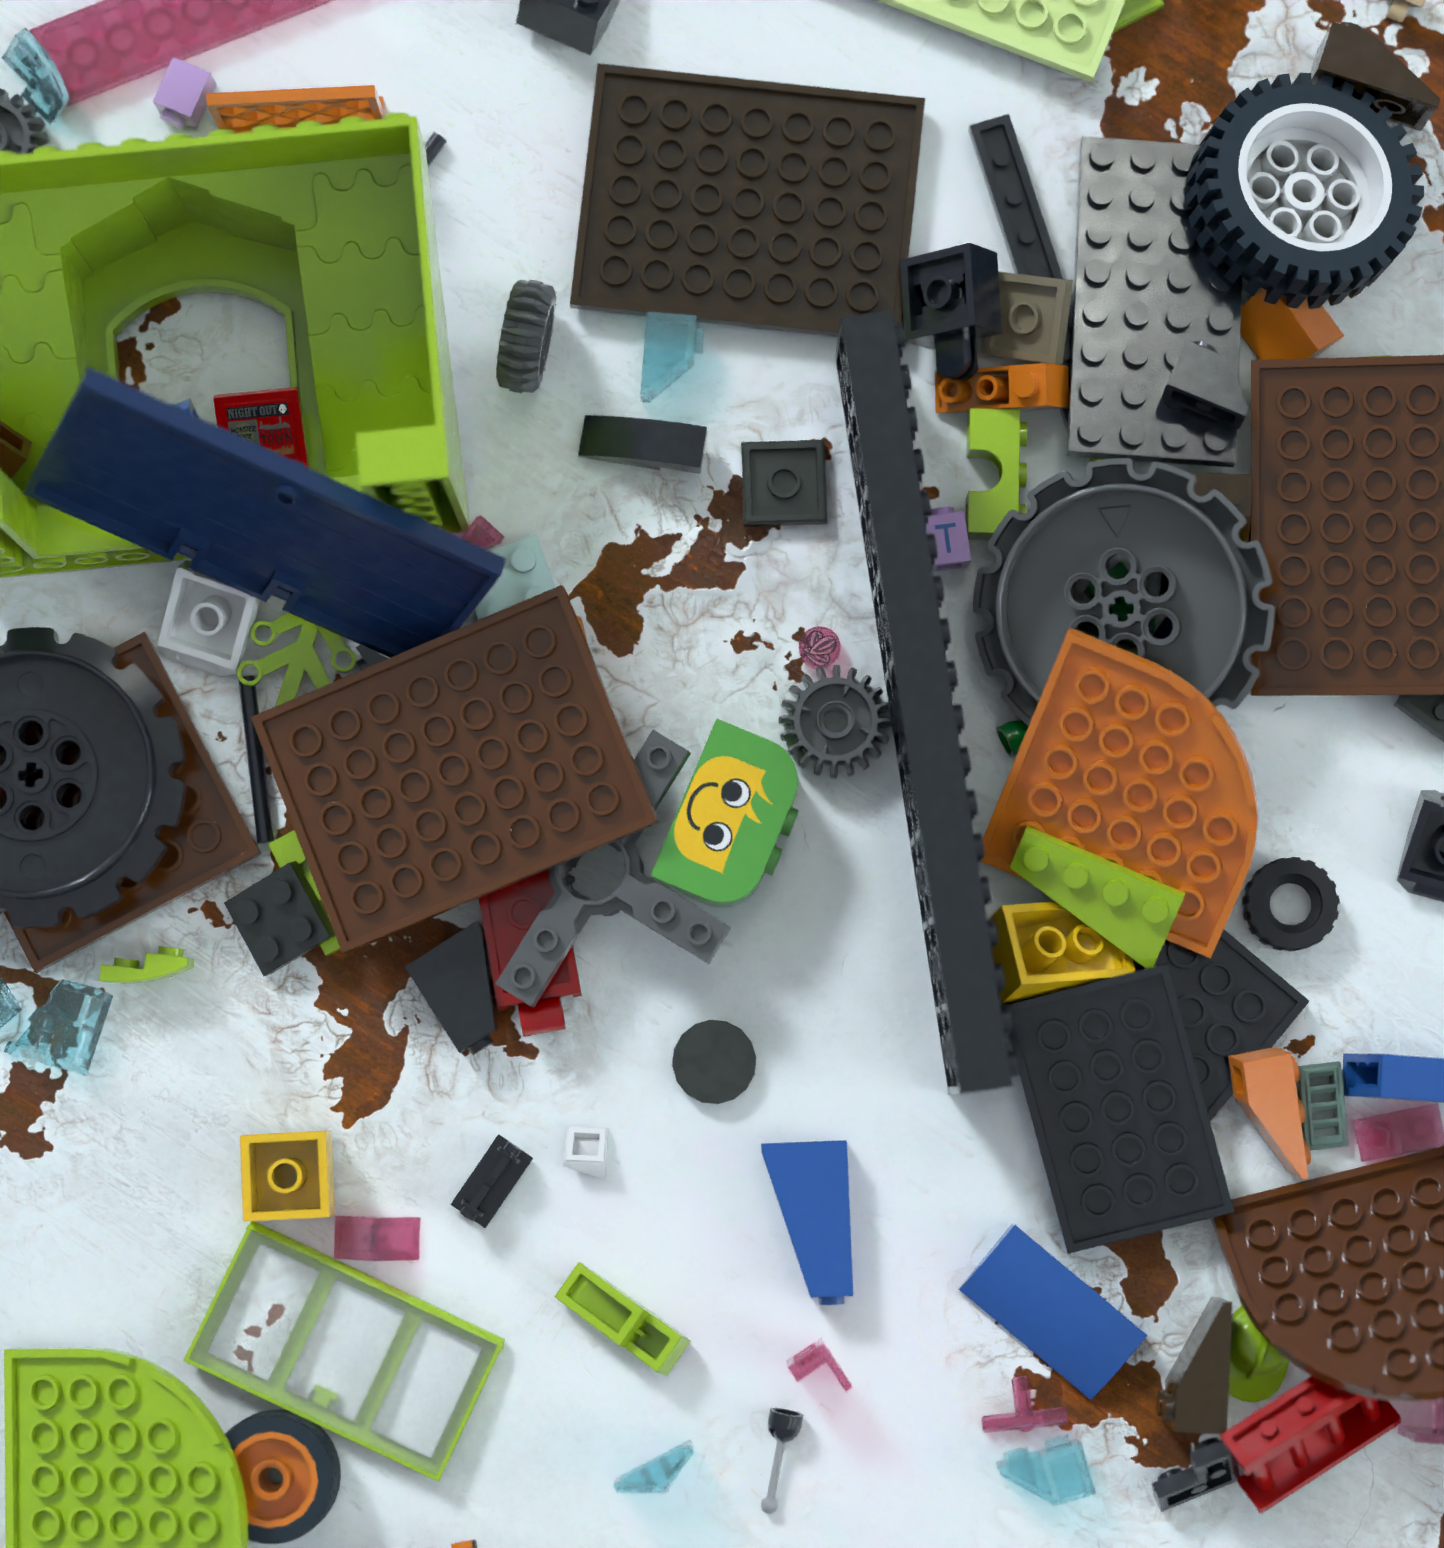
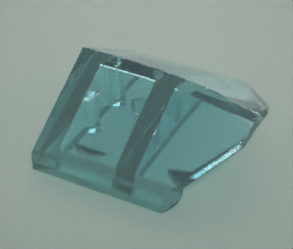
[613,1439,694,1493]

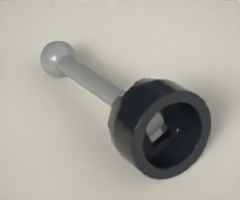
[761,1408,804,1514]

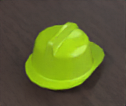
[1229,1306,1289,1403]

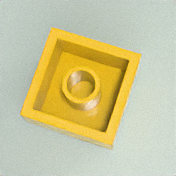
[240,1130,335,1222]

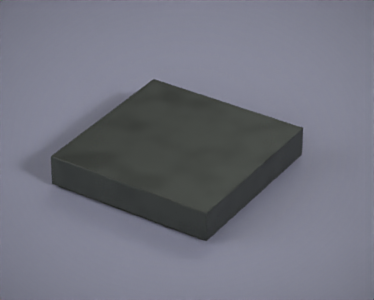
[741,440,827,527]

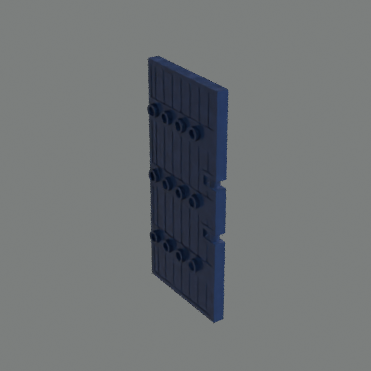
[24,367,506,658]

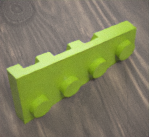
[1009,826,1185,968]

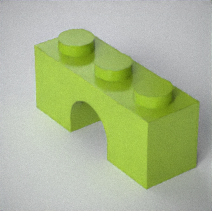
[965,408,1028,540]

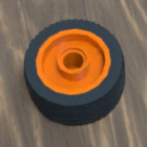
[225,1410,341,1544]

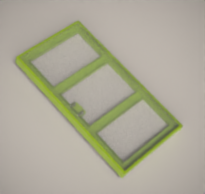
[183,1221,505,1482]

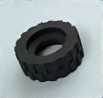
[1242,857,1340,951]

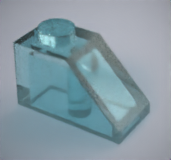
[640,312,705,403]

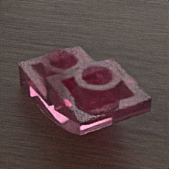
[1353,1103,1444,1162]

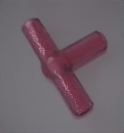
[981,1376,1068,1433]

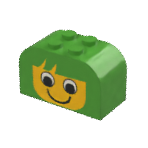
[650,718,799,907]

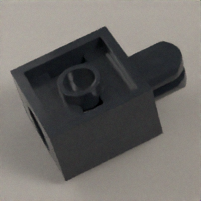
[900,243,1002,381]

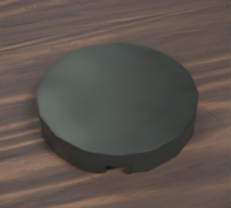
[672,1019,756,1104]

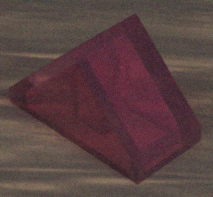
[334,1215,421,1261]

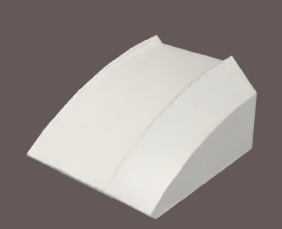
[157,560,261,677]

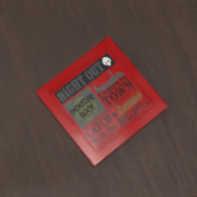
[213,386,310,468]

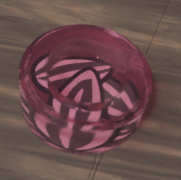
[798,626,841,669]

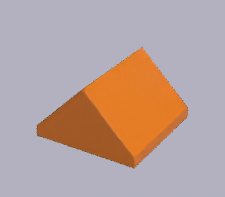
[1240,288,1344,360]

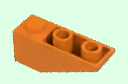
[934,363,1069,413]
[1228,1047,1311,1180]

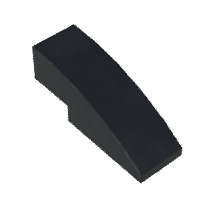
[578,415,707,474]

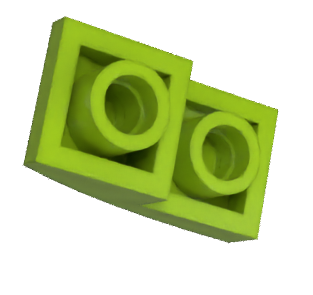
[99,946,194,984]

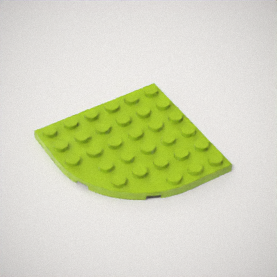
[4,1347,248,1548]

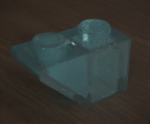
[995,1435,1096,1506]

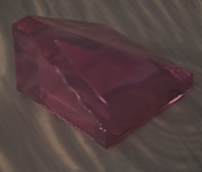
[462,515,505,550]

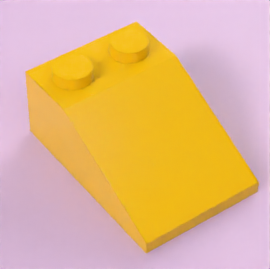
[989,902,1135,1003]

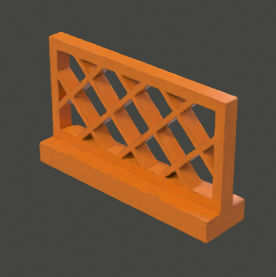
[206,85,385,133]

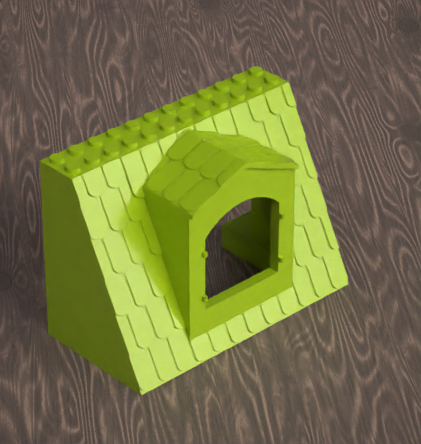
[0,112,471,578]

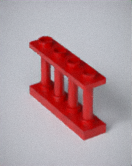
[1220,1376,1402,1513]

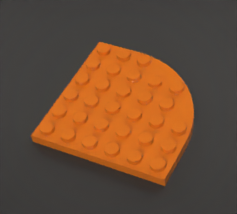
[981,628,1258,958]

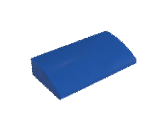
[959,1224,1148,1400]

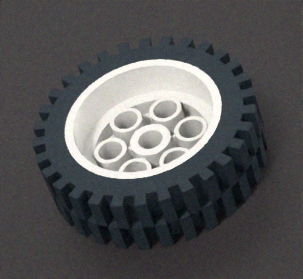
[1186,73,1424,309]

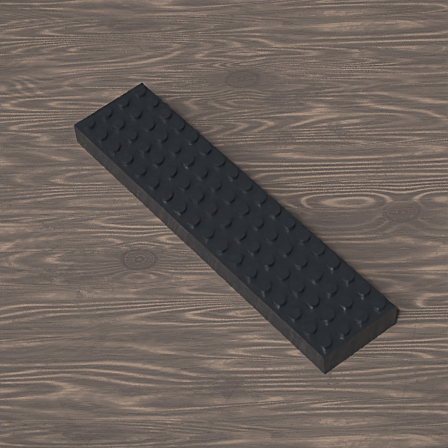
[835,310,1019,1095]

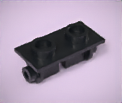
[450,1134,533,1228]

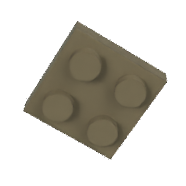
[982,271,1073,364]

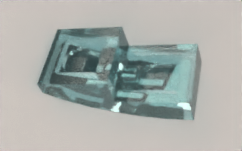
[2,28,70,125]

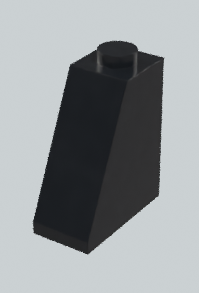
[405,921,498,1056]

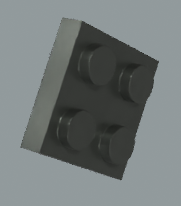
[224,861,335,976]

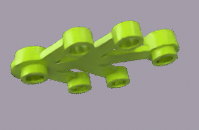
[237,613,356,707]

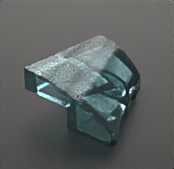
[4,979,113,1076]

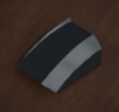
[1397,790,1444,902]

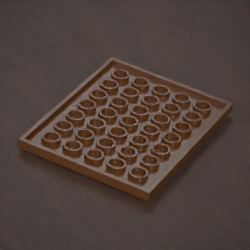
[1251,355,1444,696]
[251,585,660,954]

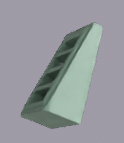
[1296,1061,1348,1150]

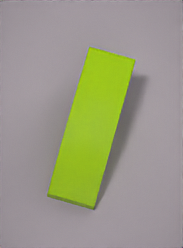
[554,1262,691,1376]

